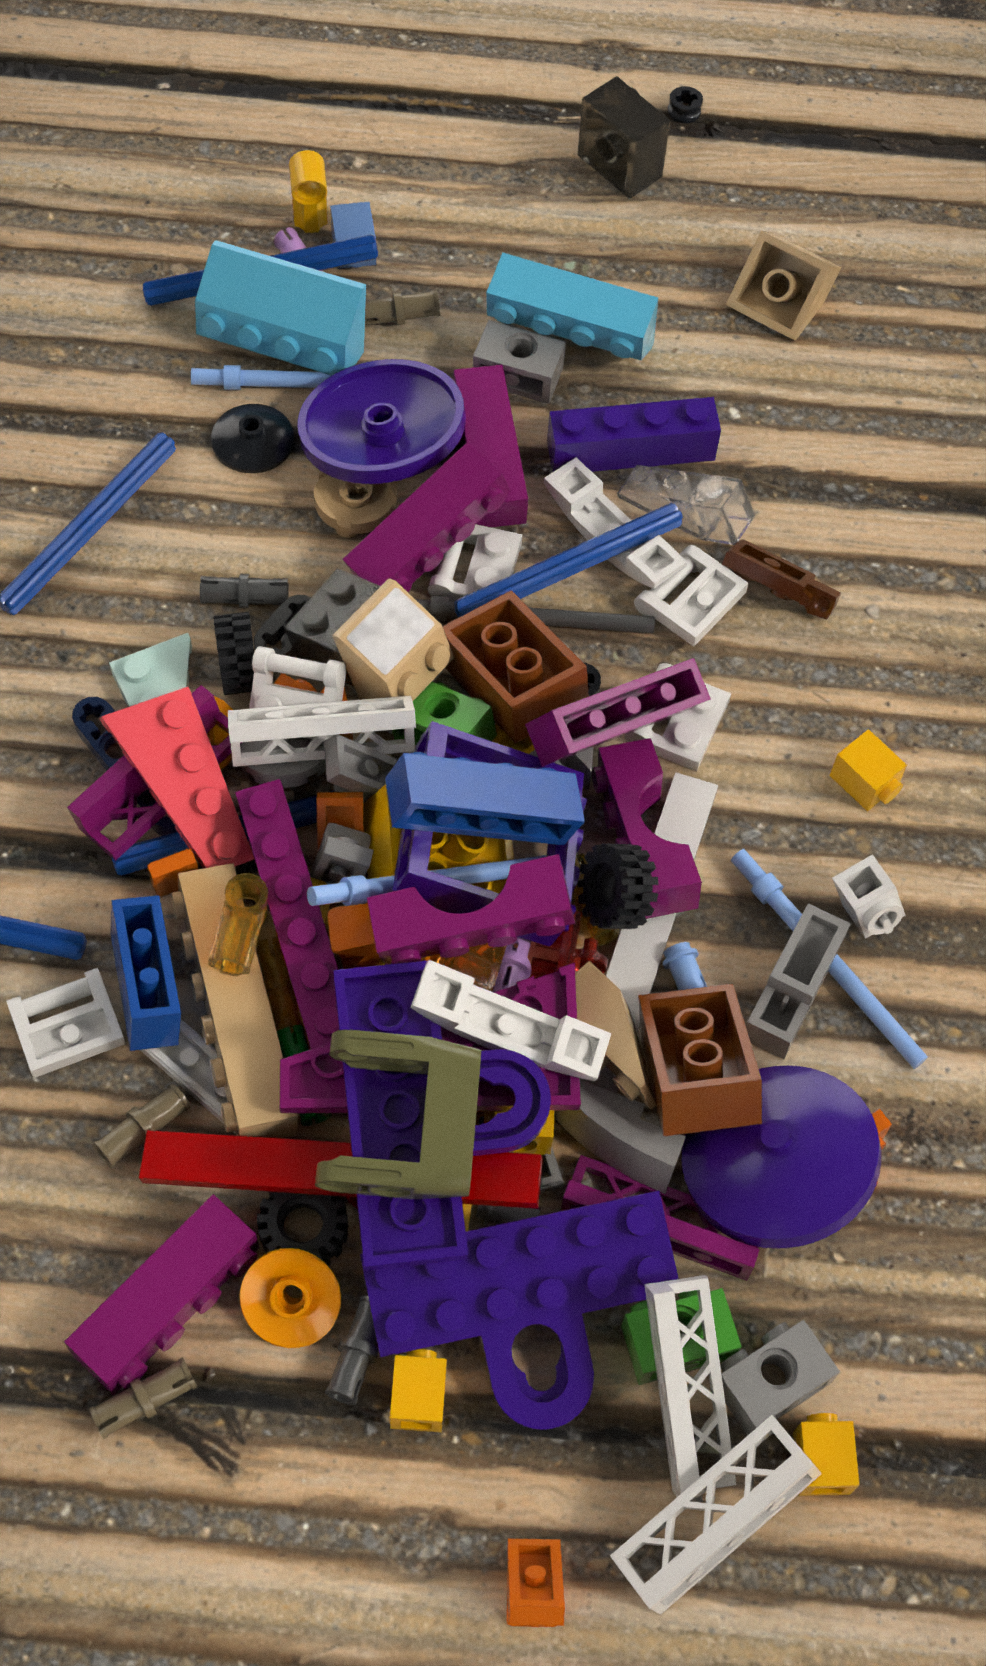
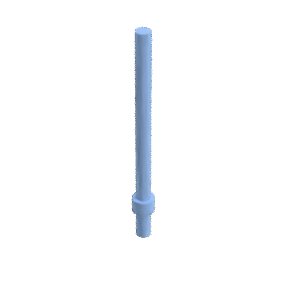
[191,365,332,390]
[731,849,928,1069]
[307,855,546,906]

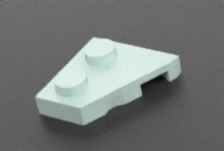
[109,633,192,707]

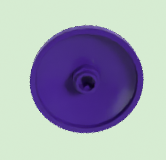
[297,359,466,484]
[682,1065,881,1249]

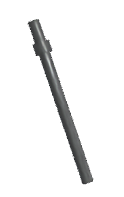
[415,596,655,634]

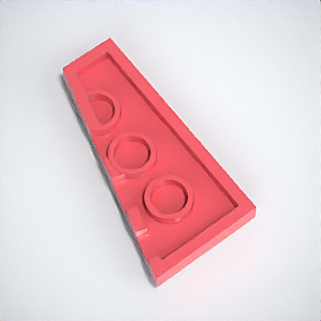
[99,686,255,869]

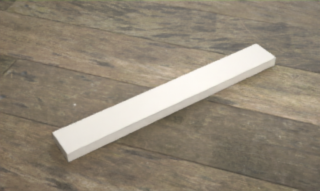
[580,772,718,1093]

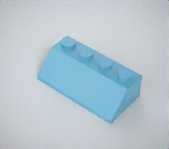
[195,240,366,375]
[486,252,658,360]

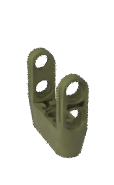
[315,1030,481,1199]

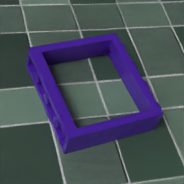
[392,721,587,947]

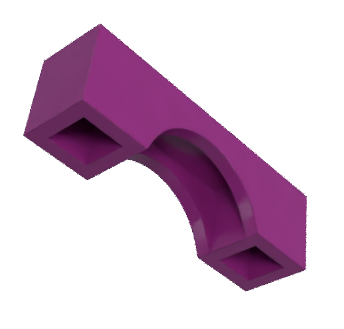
[592,738,702,919]
[367,854,575,965]

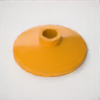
[240,1248,341,1348]

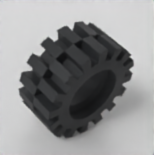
[213,612,254,695]
[577,843,659,929]
[257,1192,349,1266]

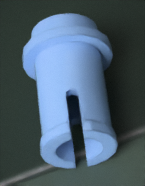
[662,942,707,990]

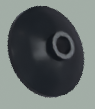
[211,404,294,473]

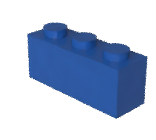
[110,895,181,1051]

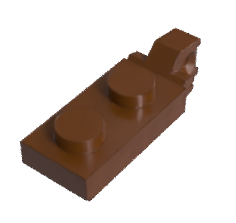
[722,539,841,620]

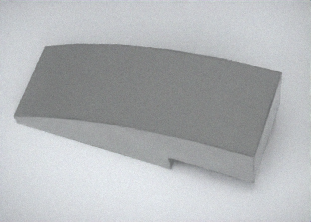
[746,903,851,1059]
[554,1080,686,1194]

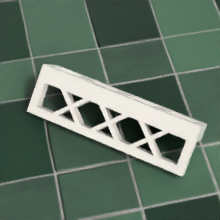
[228,696,416,767]
[644,1275,736,1503]
[610,1415,822,1614]

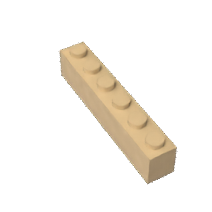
[171,863,298,1138]

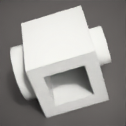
[832,855,906,939]

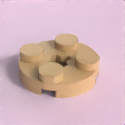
[314,471,398,538]

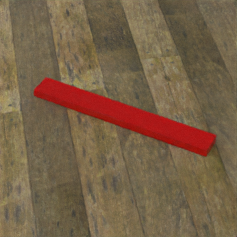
[139,1130,542,1209]

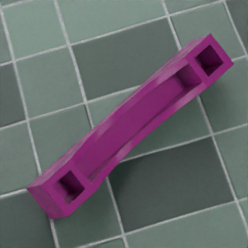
[235,779,339,1049]

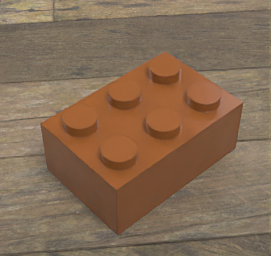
[442,590,589,744]
[638,984,762,1136]

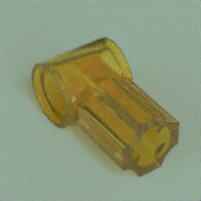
[208,873,268,977]

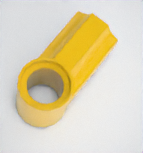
[289,150,328,233]

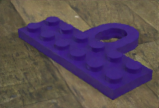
[333,960,551,1271]
[360,1190,679,1430]

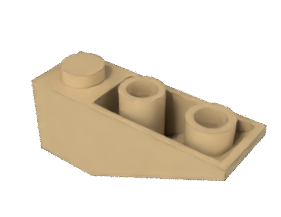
[575,961,656,1109]

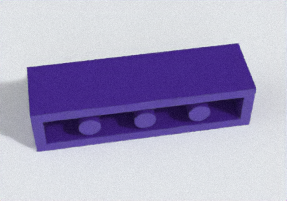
[547,397,721,472]

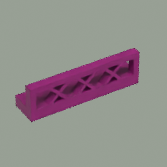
[67,685,243,861]
[560,1155,760,1281]

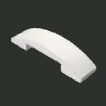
[544,457,687,589]
[410,960,611,1081]

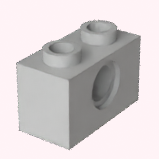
[473,320,566,404]
[720,1320,840,1436]

